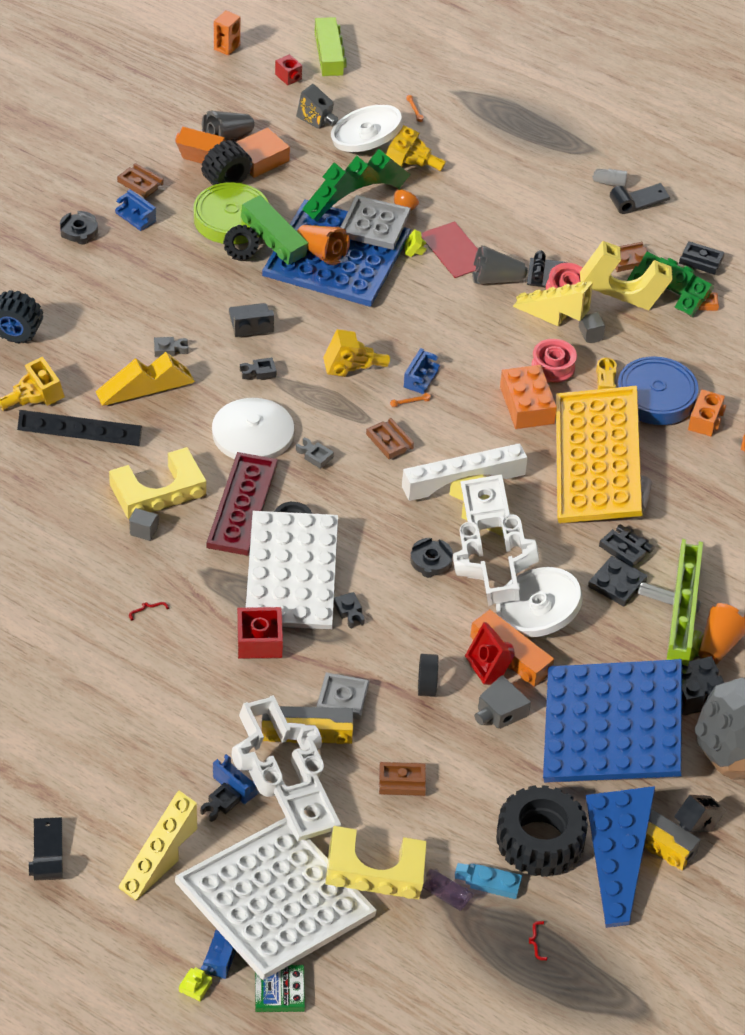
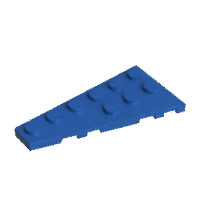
[586,786,655,928]

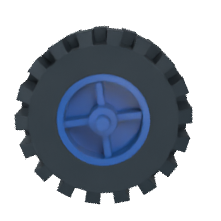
[0,290,44,344]

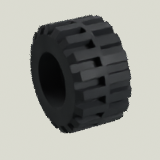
[201,140,252,185]

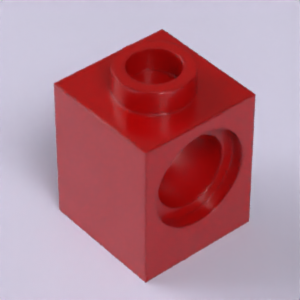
[275,54,302,86]

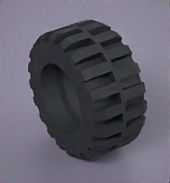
[496,785,588,877]

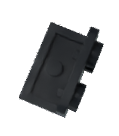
[229,303,274,337]

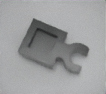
[154,337,189,357]
[296,437,334,469]

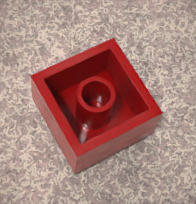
[237,607,283,659]

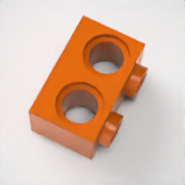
[214,10,241,56]
[688,389,727,437]

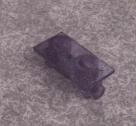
[422,869,474,911]

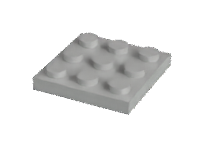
[341,195,410,250]

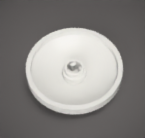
[331,105,403,152]
[212,398,294,459]
[496,567,583,637]

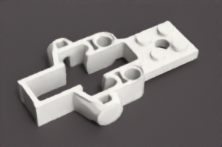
[453,474,539,606]
[232,695,341,842]

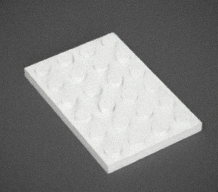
[246,511,338,629]

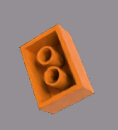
[500,365,557,429]

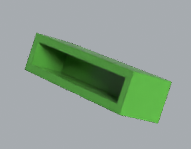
[241,195,308,265]

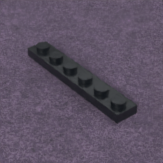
[17,410,142,446]

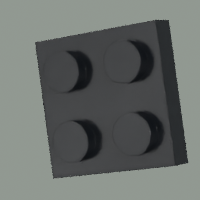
[588,556,648,607]

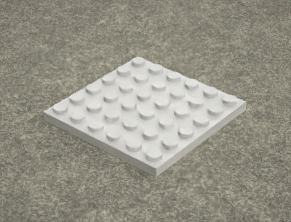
[175,817,377,980]

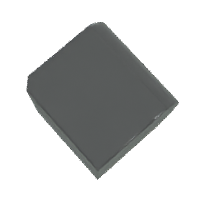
[578,312,605,343]
[129,508,159,541]

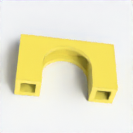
[580,241,672,310]
[109,447,206,519]
[325,826,426,900]

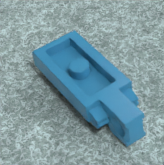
[455,863,522,899]

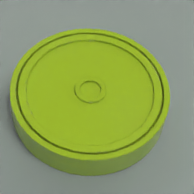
[193,182,269,244]

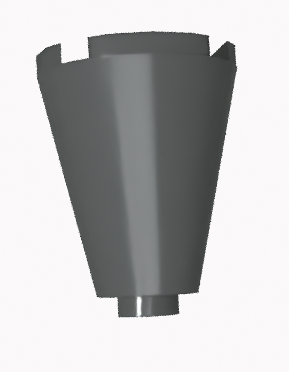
[202,110,255,141]
[472,245,528,284]

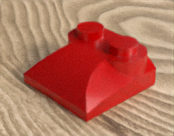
[465,622,515,685]

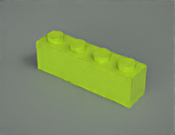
[314,17,347,76]

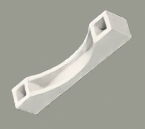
[402,443,528,501]

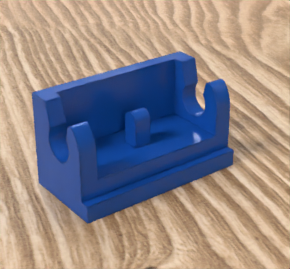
[115,189,156,231]
[403,348,440,394]
[213,754,260,805]
[201,930,236,979]

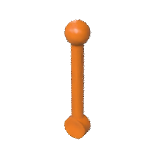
[406,95,424,122]
[390,393,431,407]

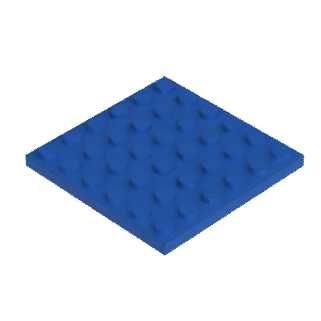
[262,199,411,307]
[543,659,682,783]

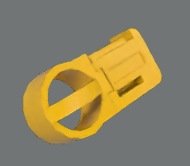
[596,357,617,390]

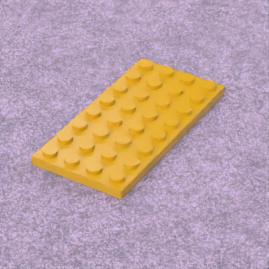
[556,386,642,523]

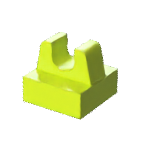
[404,230,427,257]
[179,967,212,1001]

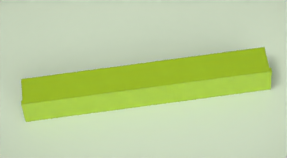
[666,539,703,666]

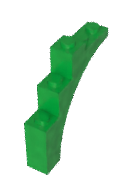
[302,149,411,222]

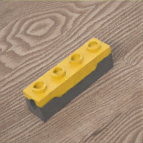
[261,706,353,744]
[644,809,701,871]

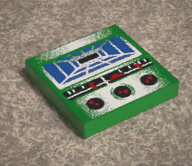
[255,965,305,1012]

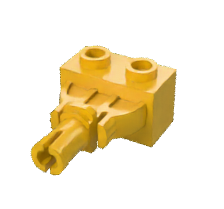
[386,125,446,172]
[323,329,390,377]
[0,356,65,411]

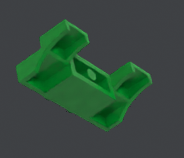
[627,251,714,317]

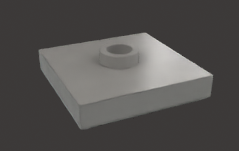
[317,672,369,720]

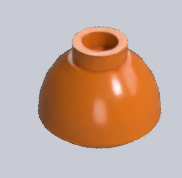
[394,189,419,211]

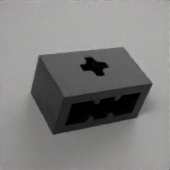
[674,795,727,833]

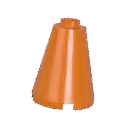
[297,225,350,265]
[699,603,745,664]

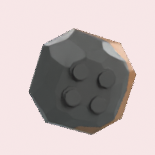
[695,677,745,780]

